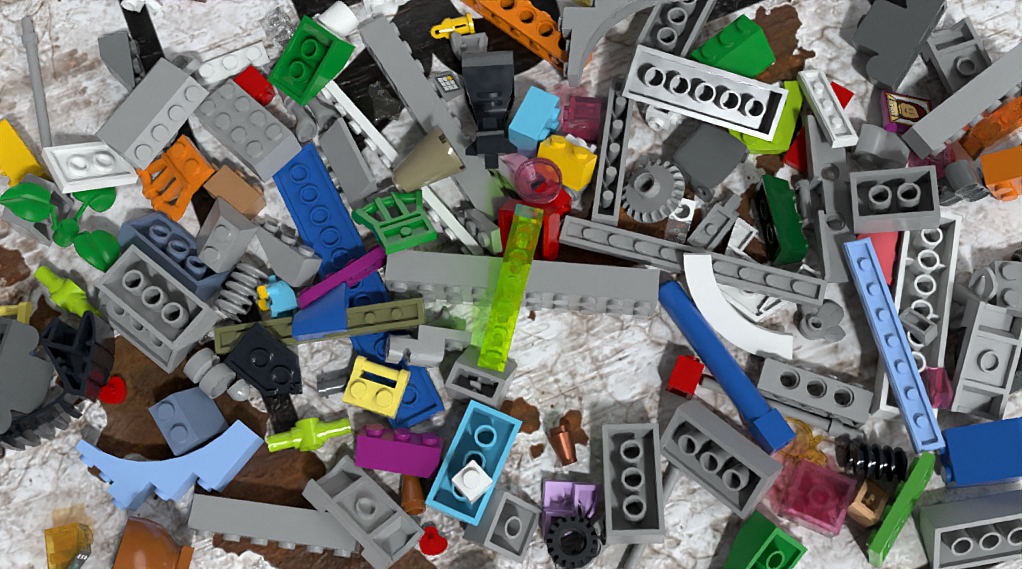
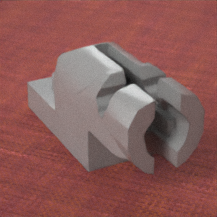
[384,325,472,368]

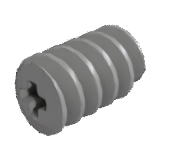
[214,263,268,323]

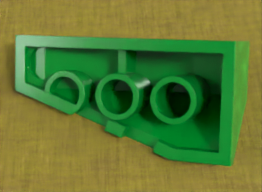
[723,510,808,569]

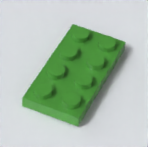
[866,451,935,569]

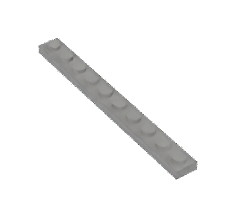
[559,215,828,309]

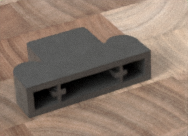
[852,0,947,93]
[0,317,55,434]

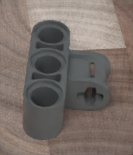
[937,159,991,207]

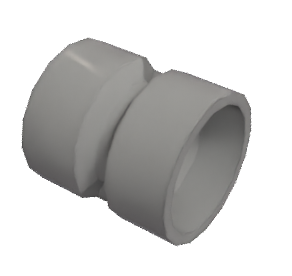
[183,348,236,399]

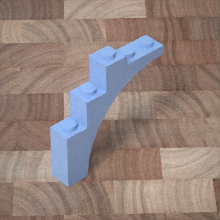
[74,420,264,511]

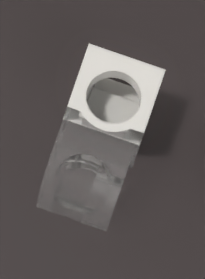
[663,198,696,245]

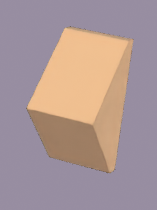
[841,478,890,528]

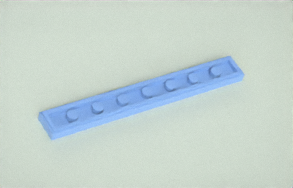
[841,237,946,455]

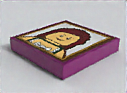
[879,90,933,134]

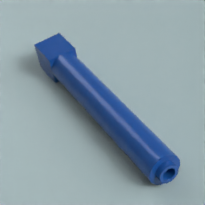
[658,280,796,456]

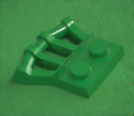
[351,190,437,255]

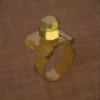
[778,419,828,470]

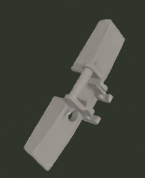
[795,115,856,283]

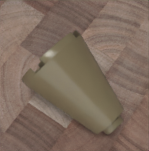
[391,125,467,193]

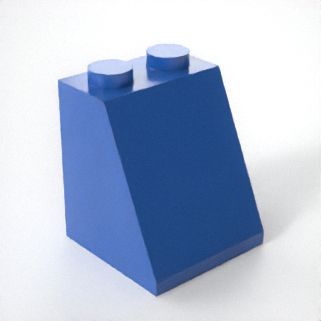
[935,417,1022,490]

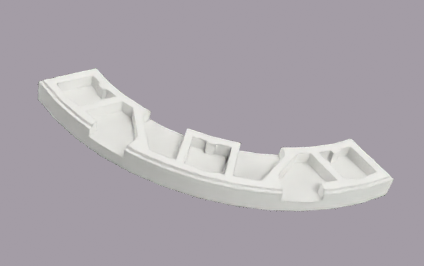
[684,253,793,362]

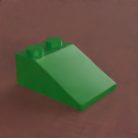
[267,15,356,106]

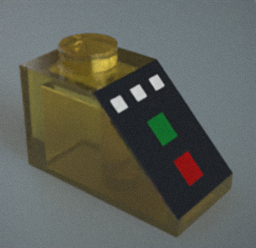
[44,522,94,569]

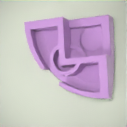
[542,479,603,540]

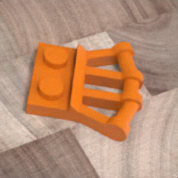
[136,135,215,221]

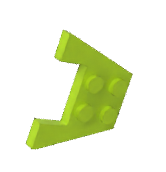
[724,81,804,154]

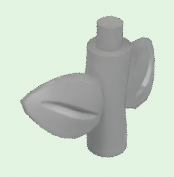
[948,265,998,332]

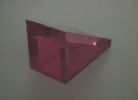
[927,368,953,409]

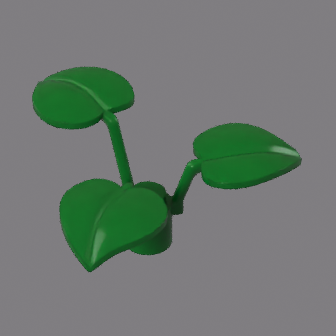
[0,182,120,273]

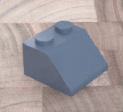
[148,387,230,457]

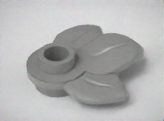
[800,303,846,342]

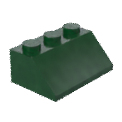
[753,174,809,267]

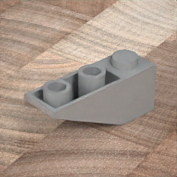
[253,220,322,287]

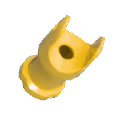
[430,12,475,40]

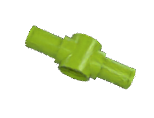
[34,265,102,318]
[267,417,352,452]

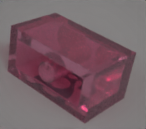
[563,96,601,144]

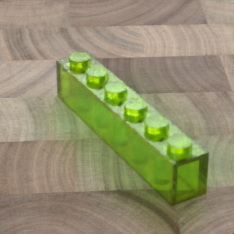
[477,204,544,372]

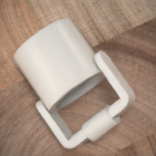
[312,0,359,39]

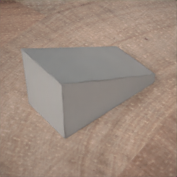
[899,307,938,347]

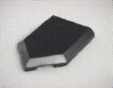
[223,321,303,396]

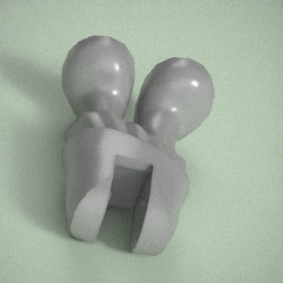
[276,87,340,142]

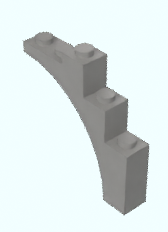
[558,0,688,87]

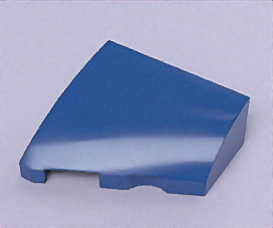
[292,282,349,341]

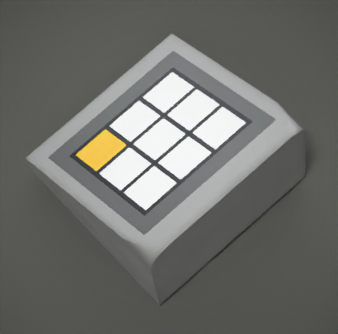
[430,72,465,102]

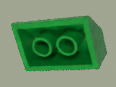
[689,14,775,79]

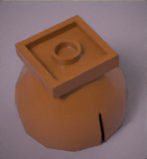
[112,516,195,569]

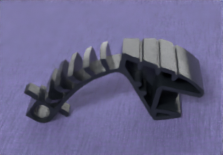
[462,51,518,169]
[0,310,115,455]

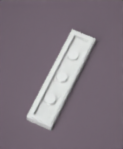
[797,69,859,148]

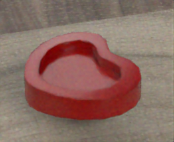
[98,376,127,405]
[419,526,448,556]

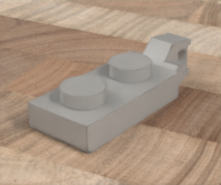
[685,193,743,252]
[454,207,502,255]

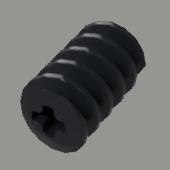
[843,440,908,483]

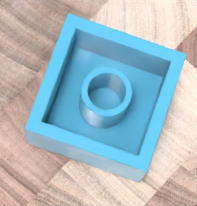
[508,85,562,161]

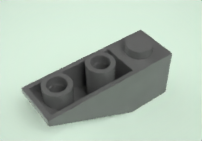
[98,31,143,93]

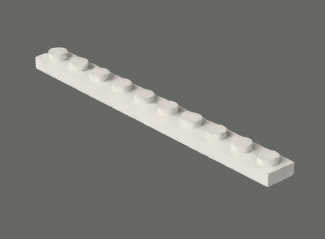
[319,80,485,256]

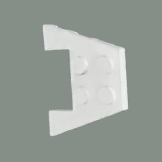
[717,217,822,324]

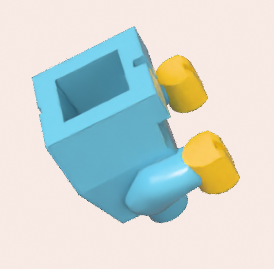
[257,275,298,320]

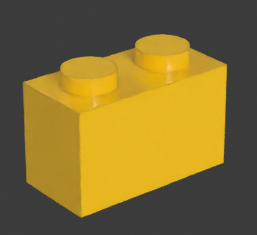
[534,134,597,192]

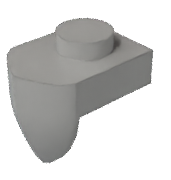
[450,32,488,62]

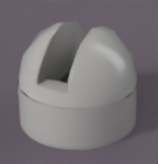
[227,378,251,401]

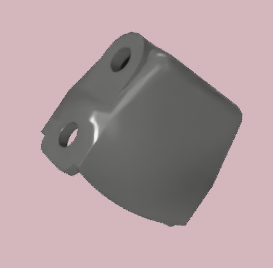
[669,122,750,202]

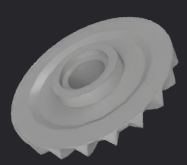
[621,159,685,223]

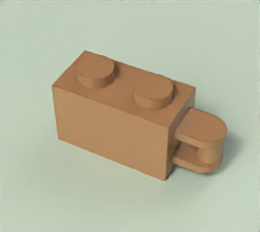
[203,162,267,221]

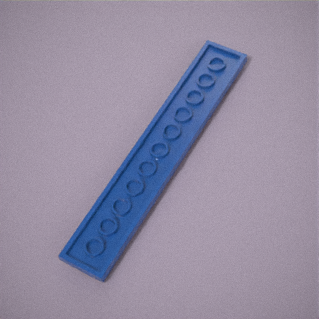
[272,143,445,429]

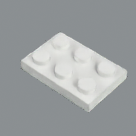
[41,141,138,194]

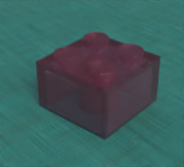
[777,459,857,538]

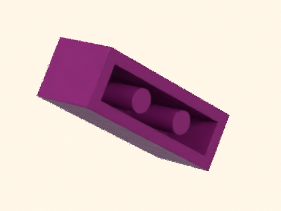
[355,424,445,479]

